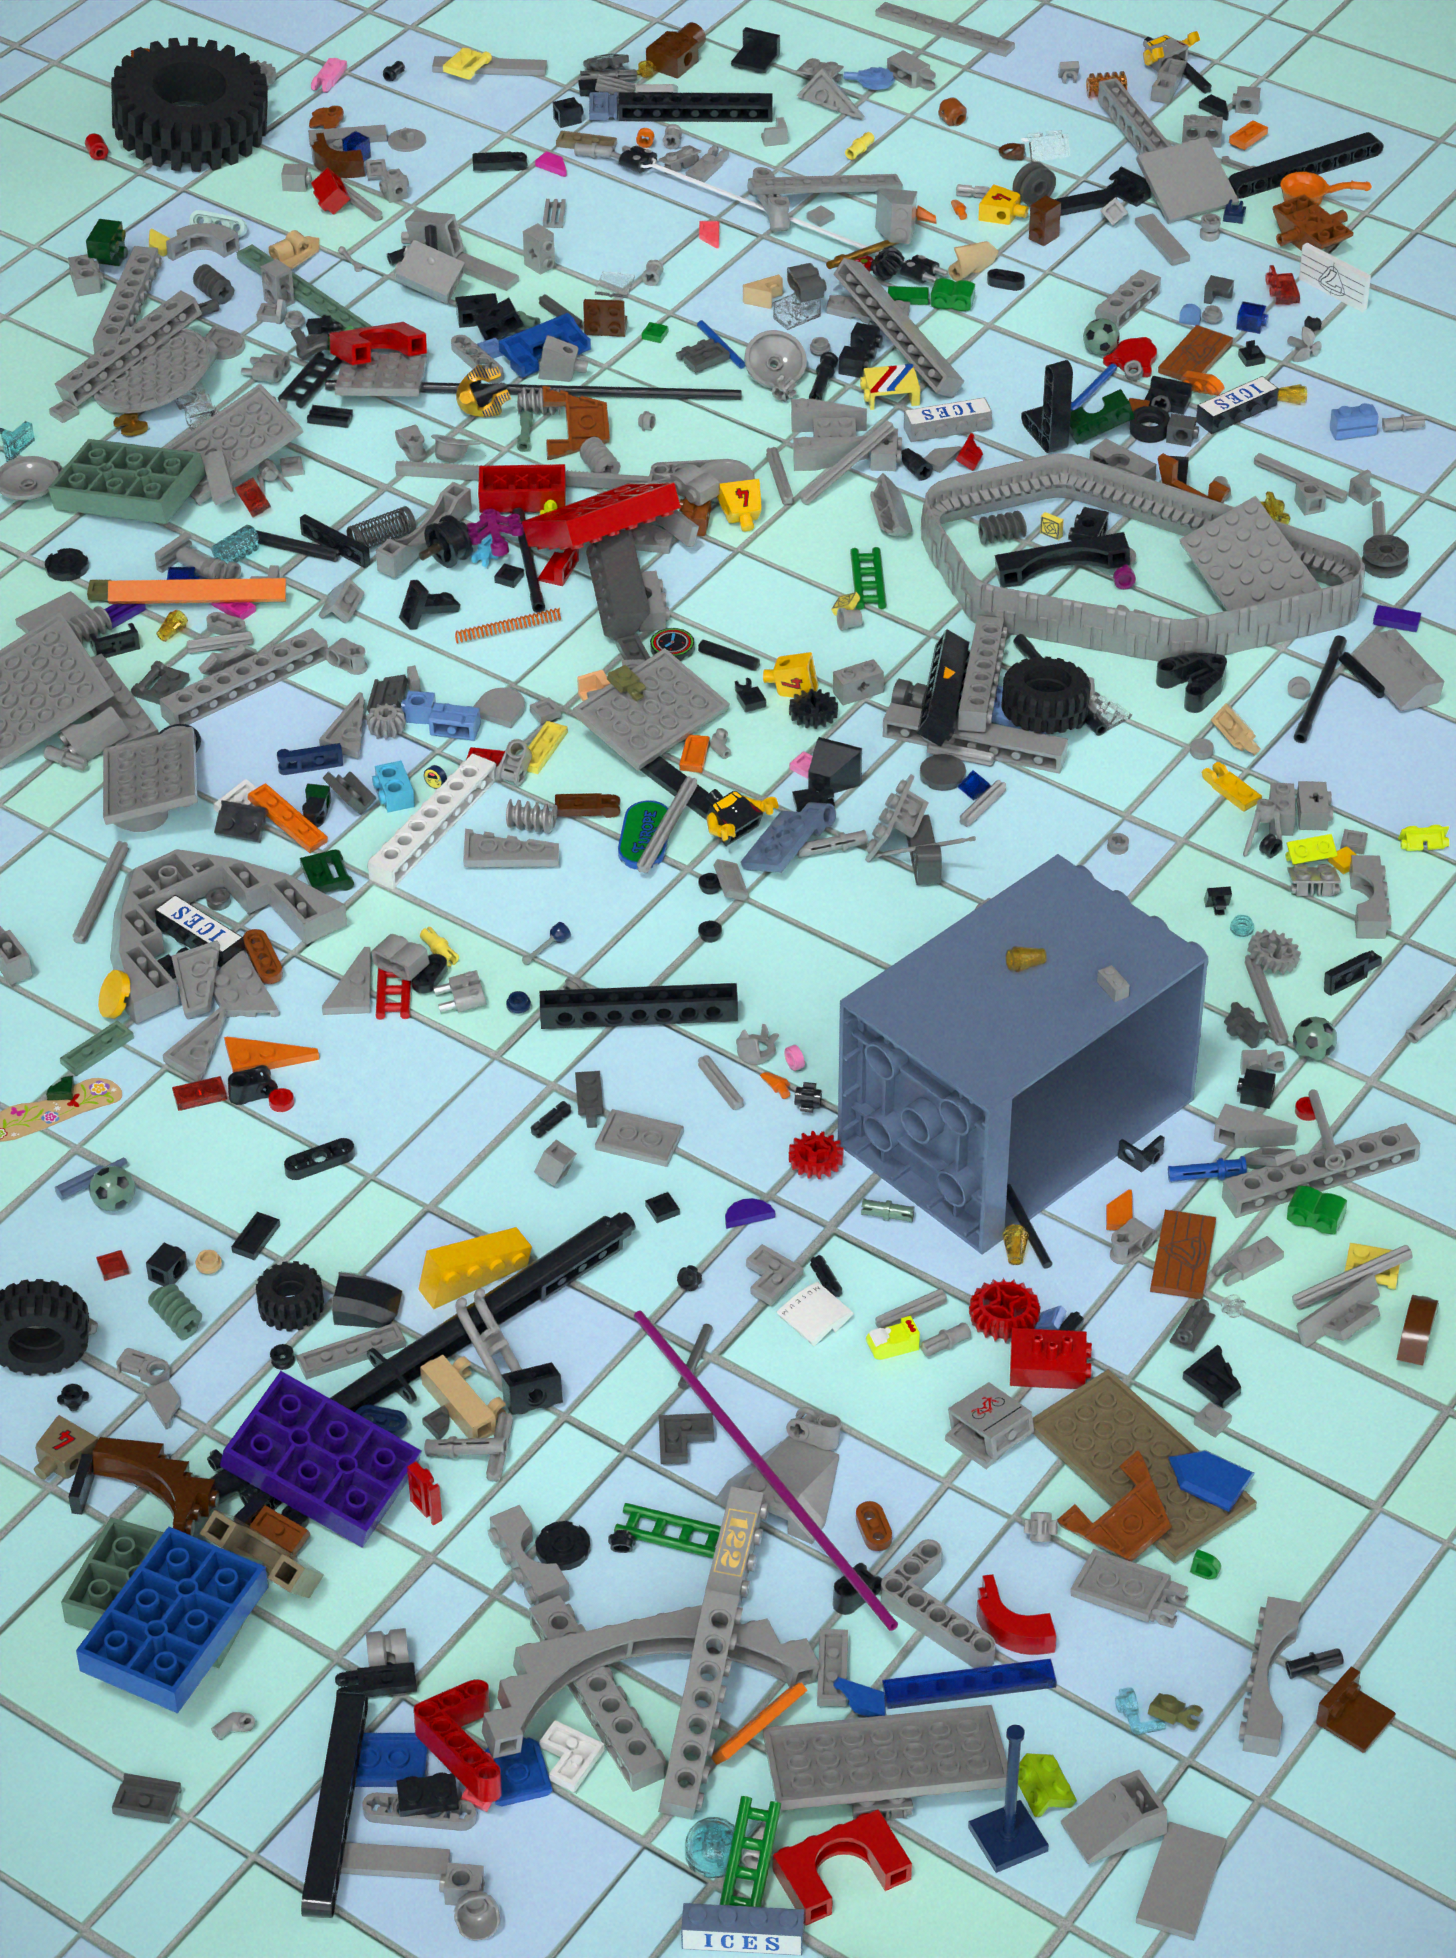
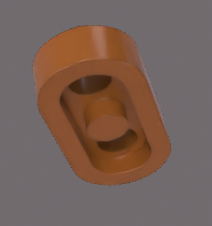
[856,1501,892,1551]

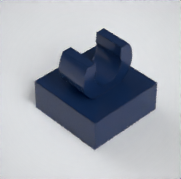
[1223,199,1246,224]

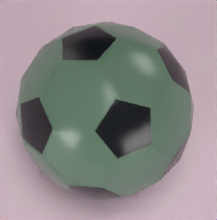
[1083,318,1120,355]
[1293,1016,1337,1061]
[89,1166,135,1212]

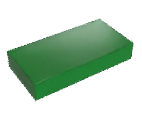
[888,286,929,305]

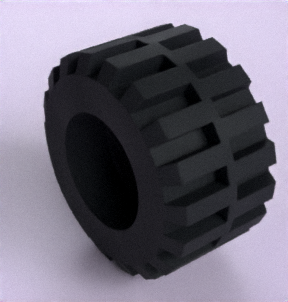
[256,1261,324,1332]

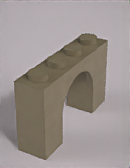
[199,1509,324,1598]

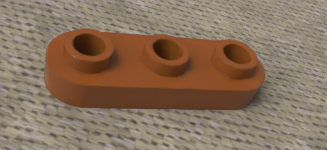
[243,929,283,984]

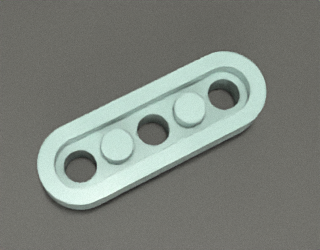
[189,210,247,238]

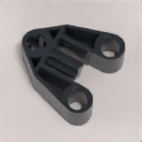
[1156,652,1227,713]

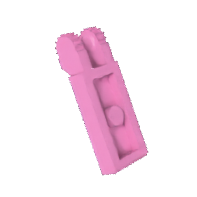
[311,58,347,93]

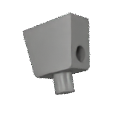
[538,335,589,382]

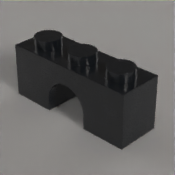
[838,322,883,378]

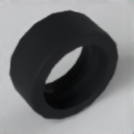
[1129,406,1170,443]

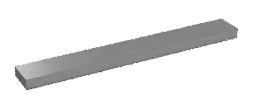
[875,2,1015,57]
[748,174,903,195]

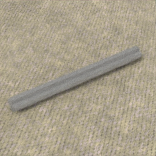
[800,420,895,505]
[637,776,697,873]
[72,841,129,944]

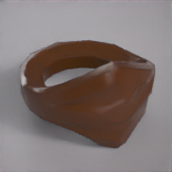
[999,143,1026,160]

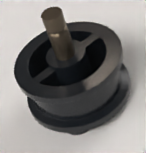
[419,515,473,568]

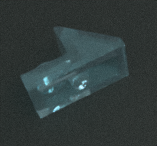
[0,421,35,462]

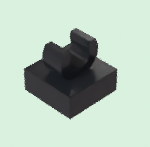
[1238,340,1266,367]
[1204,886,1232,916]

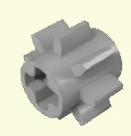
[770,374,797,402]
[1024,1512,1058,1542]

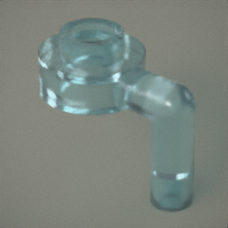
[1115,1687,1166,1735]

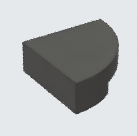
[422,1405,450,1440]

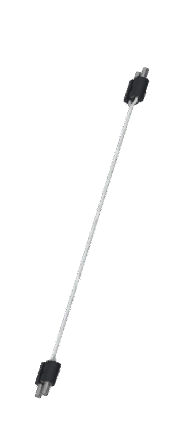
[611,145,949,284]

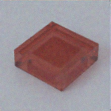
[96,1250,130,1281]

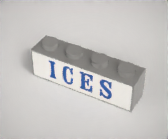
[904,397,992,442]

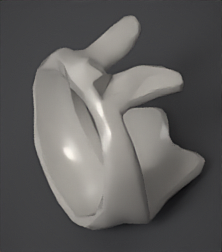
[736,1024,779,1065]

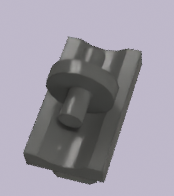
[1224,1002,1270,1049]

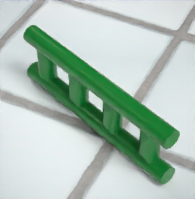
[850,547,887,610]
[614,1503,721,1559]
[719,1796,781,1907]

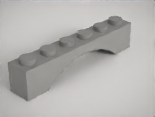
[376,482,472,578]
[1238,1596,1302,1757]

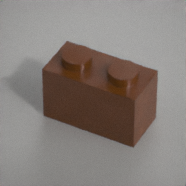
[1029,195,1061,246]

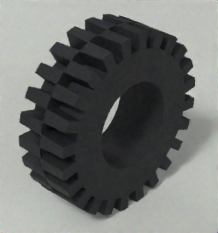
[111,37,268,172]

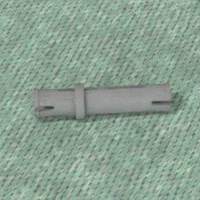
[797,830,868,858]
[1405,990,1456,1043]
[424,1436,508,1458]

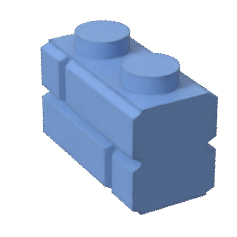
[1329,403,1379,440]
[429,703,481,741]

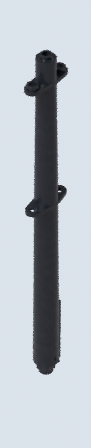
[207,1212,636,1508]

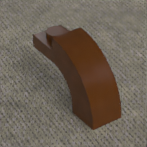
[1396,1295,1439,1366]

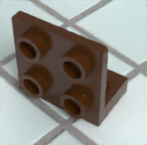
[583,299,628,337]
[1316,1666,1396,1753]

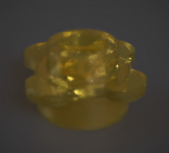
[637,61,657,78]

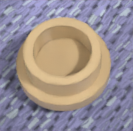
[195,1250,222,1274]

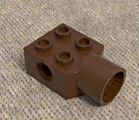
[646,22,706,79]

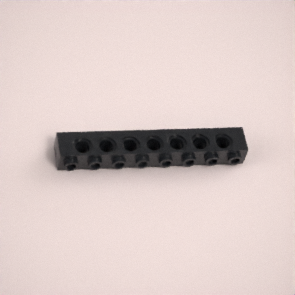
[618,92,773,122]
[539,983,738,1029]

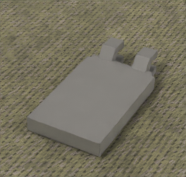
[1071,1549,1188,1628]

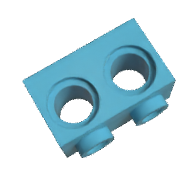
[372,760,415,813]

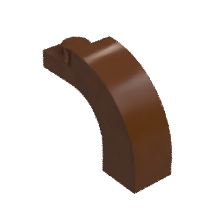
[311,133,365,178]

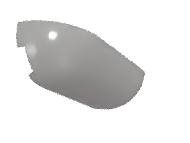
[870,473,912,536]

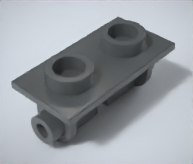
[1169,1299,1216,1352]

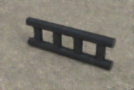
[278,351,342,408]

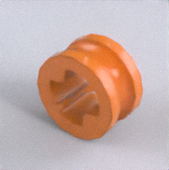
[636,128,655,148]

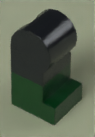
[302,783,331,827]

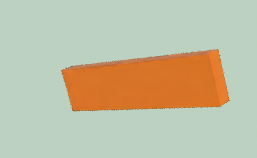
[248,783,328,853]
[711,1682,808,1765]

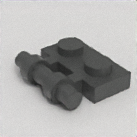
[583,53,629,70]
[676,338,730,373]

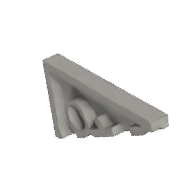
[797,69,865,120]
[319,692,365,759]
[322,947,371,1015]
[163,1006,227,1082]

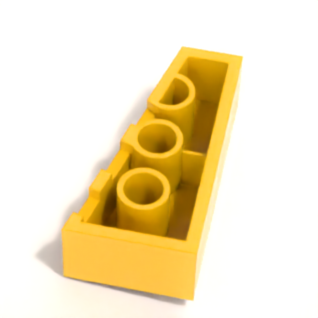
[418,1227,532,1309]

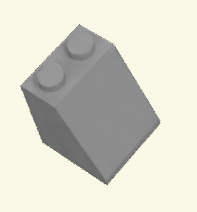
[875,188,917,244]

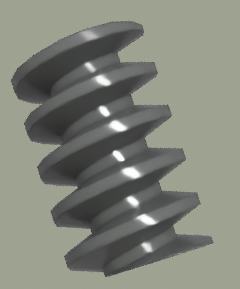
[193,264,235,304]
[978,511,1027,545]

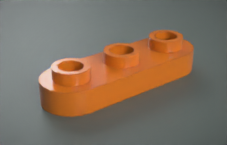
[1181,371,1225,396]

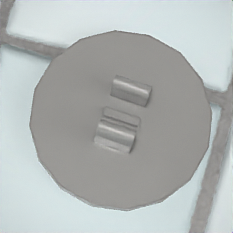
[388,127,426,152]

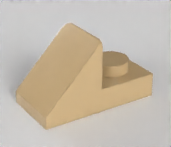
[743,274,783,309]

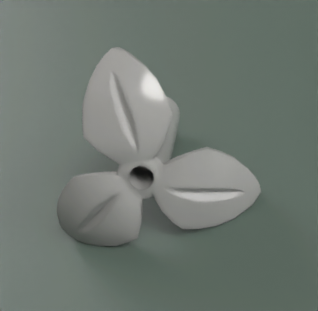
[1287,326,1322,362]

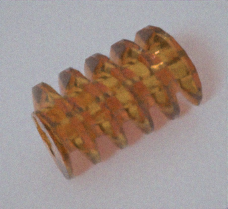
[1086,71,1127,98]

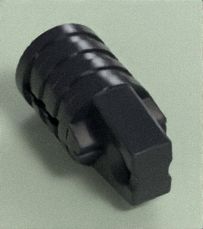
[901,448,933,480]

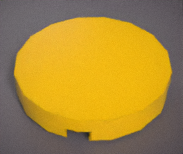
[98,970,130,1019]

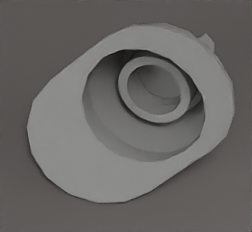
[431,434,481,463]

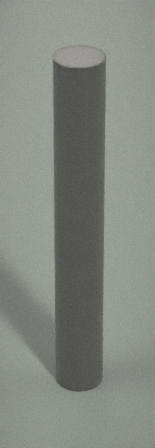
[678,1324,713,1389]

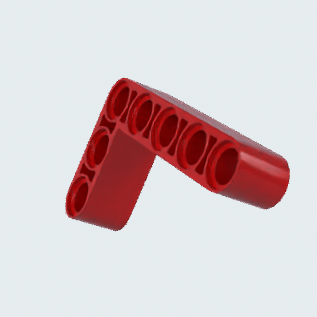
[413,1679,502,1802]

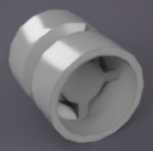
[366,1628,409,1667]

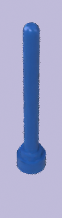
[1071,364,1117,411]

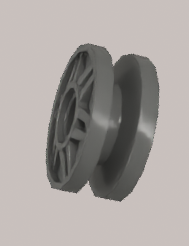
[1012,161,1056,207]
[1362,535,1409,578]

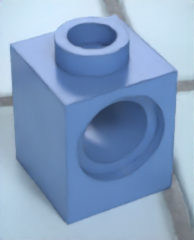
[401,691,436,724]

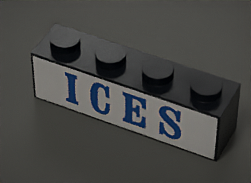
[1196,376,1279,434]
[155,895,245,968]

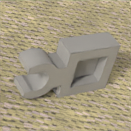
[1240,1049,1285,1075]

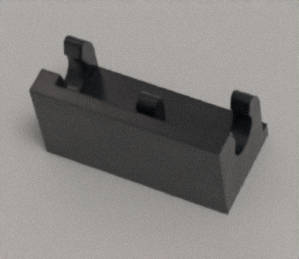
[1107,166,1151,207]
[89,623,140,658]

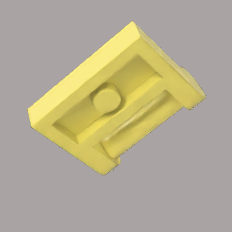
[443,47,492,80]
[1344,1243,1400,1290]

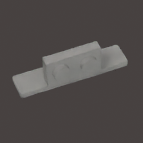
[1296,1274,1380,1347]

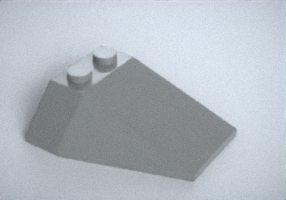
[715,1436,839,1544]

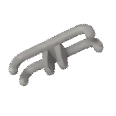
[455,1288,522,1392]

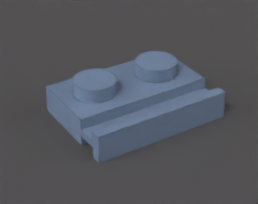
[589,92,617,121]

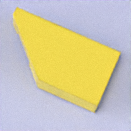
[149,229,170,257]

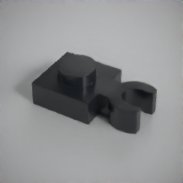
[735,678,766,712]

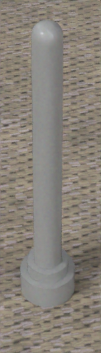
[1308,1089,1346,1171]

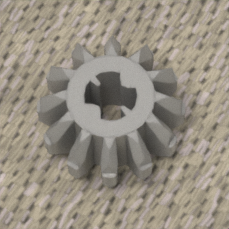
[367,703,406,740]

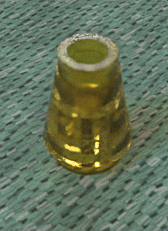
[1277,384,1307,405]
[156,610,188,642]
[1006,946,1046,972]
[1003,1225,1029,1265]

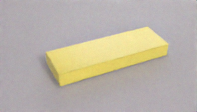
[527,721,568,774]

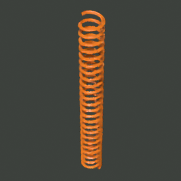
[455,608,561,643]

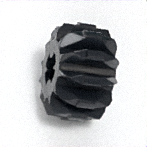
[870,245,905,281]

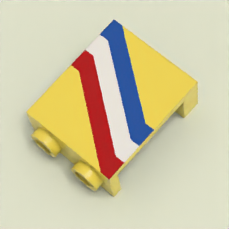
[860,364,920,410]

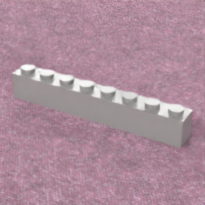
[882,703,1068,774]

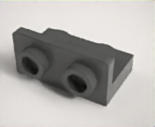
[323,771,376,815]

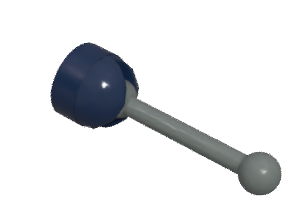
[522,922,571,965]

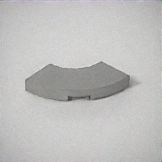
[198,643,258,675]

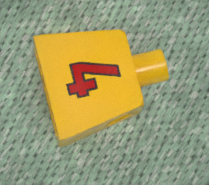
[978,184,1029,225]
[717,479,761,532]
[763,652,819,698]

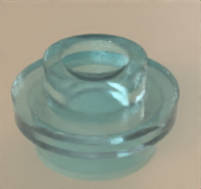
[1230,915,1254,937]

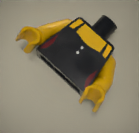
[706,789,779,846]

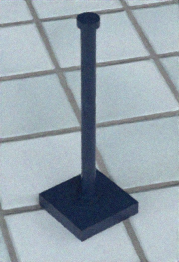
[968,1724,1049,1873]

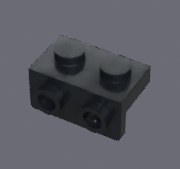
[396,1772,459,1817]

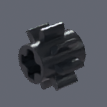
[794,1082,822,1113]

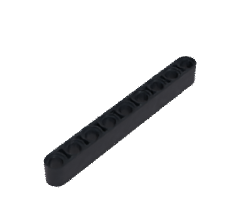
[1228,132,1384,198]
[301,1692,368,1918]

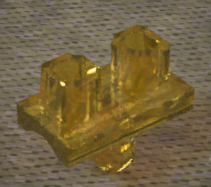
[1260,491,1291,525]

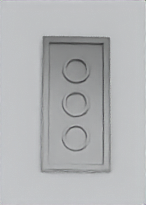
[1136,1822,1226,1941]

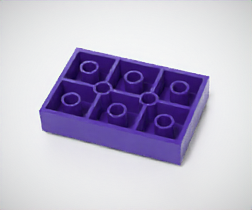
[220,1371,422,1548]

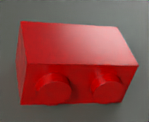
[311,167,351,215]

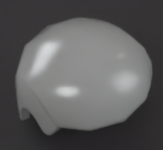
[454,1891,500,1941]

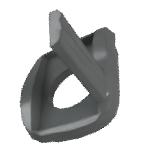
[290,327,329,360]

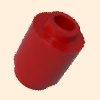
[85,133,108,160]

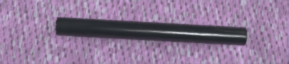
[1006,1184,1053,1269]

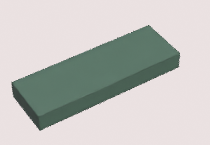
[60,1020,134,1076]

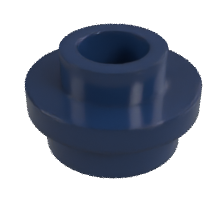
[506,991,531,1014]

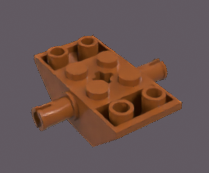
[1272,194,1354,251]

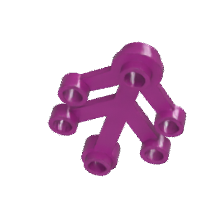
[466,509,524,556]

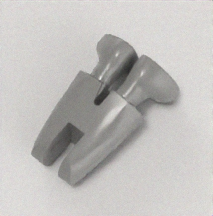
[176,547,241,579]

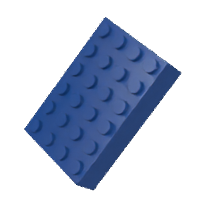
[76,1526,268,1713]

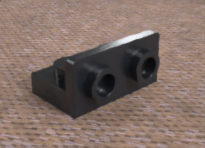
[1144,376,1192,415]

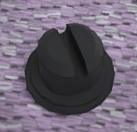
[1304,316,1322,332]

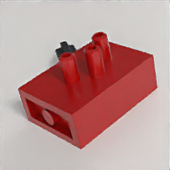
[1010,1311,1092,1389]

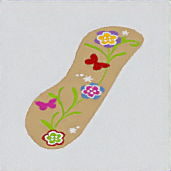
[0,1078,122,1142]

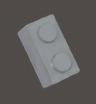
[1097,965,1130,1002]

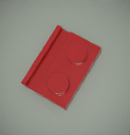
[407,1461,442,1526]

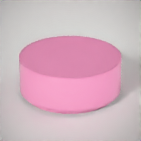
[784,1045,805,1071]

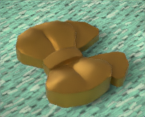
[113,413,148,436]

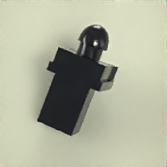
[306,315,342,337]

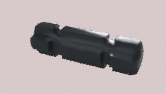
[530,1101,571,1138]
[810,1255,842,1297]

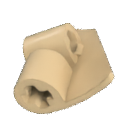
[268,230,319,269]
[948,241,999,281]

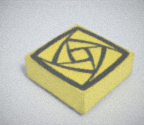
[1040,512,1064,541]
[831,592,860,615]

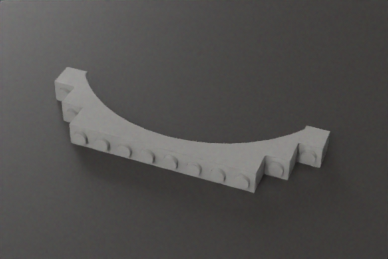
[481,1605,820,1759]

